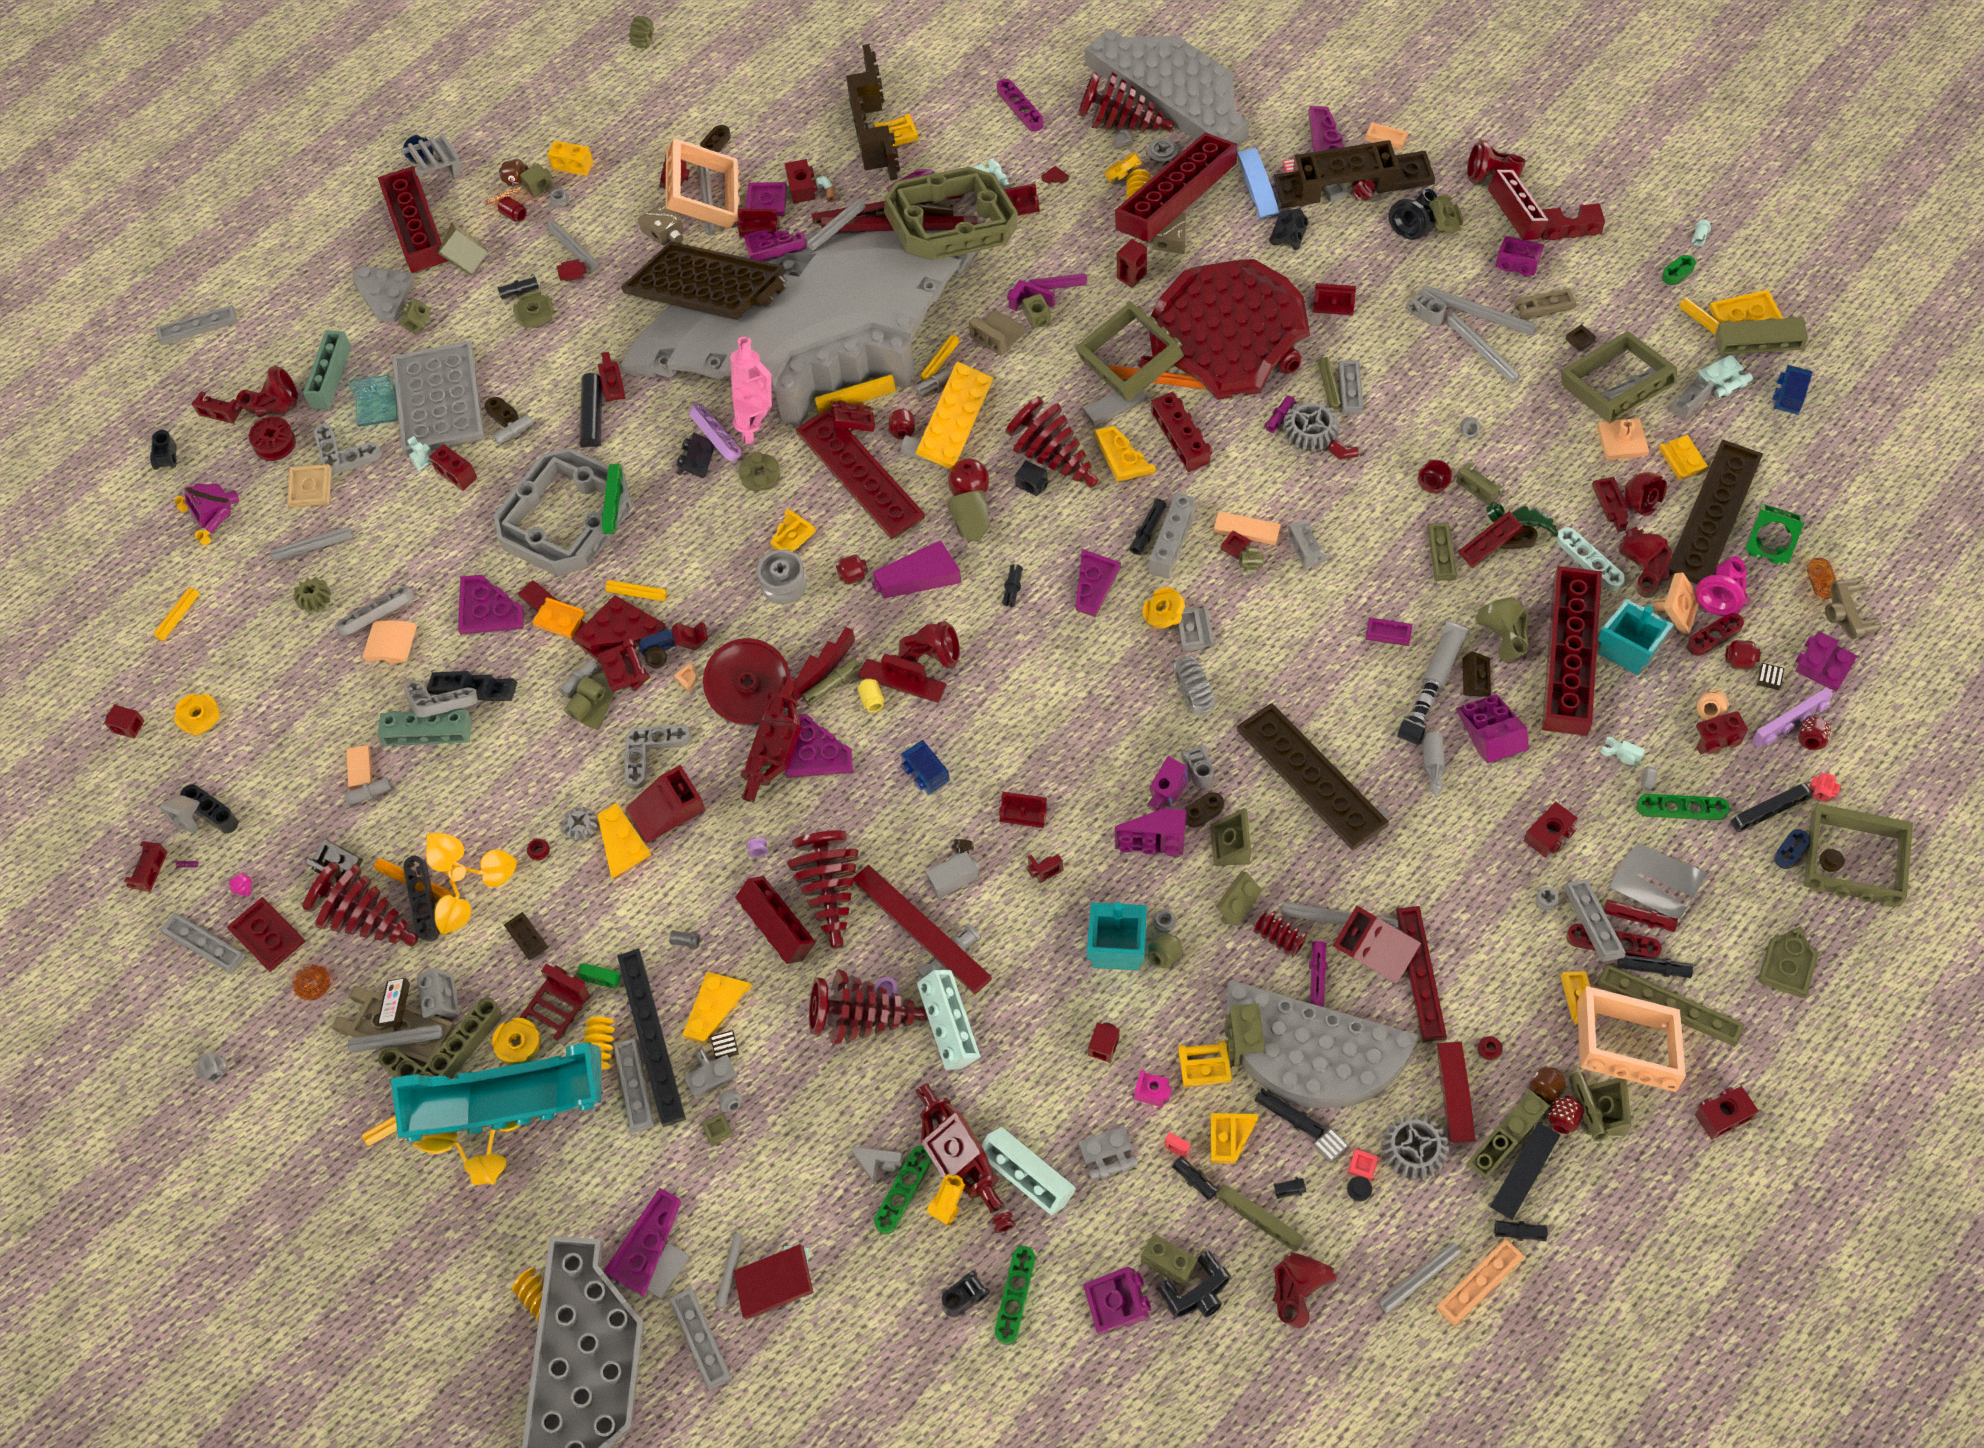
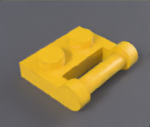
[873,113,919,146]
[1178,1040,1232,1087]

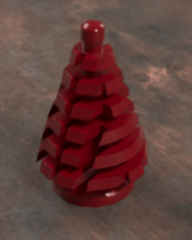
[1078,71,1174,131]
[1005,396,1099,488]
[786,830,859,949]
[302,862,419,947]
[809,969,928,1046]

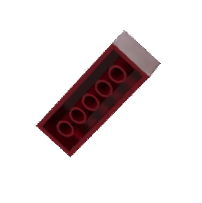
[377,166,448,273]

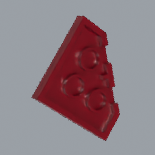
[574,595,666,650]

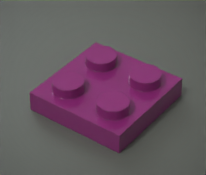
[746,182,787,217]

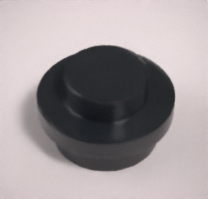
[1347,1176,1372,1202]

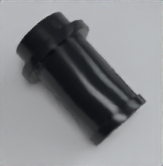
[1273,1176,1306,1199]

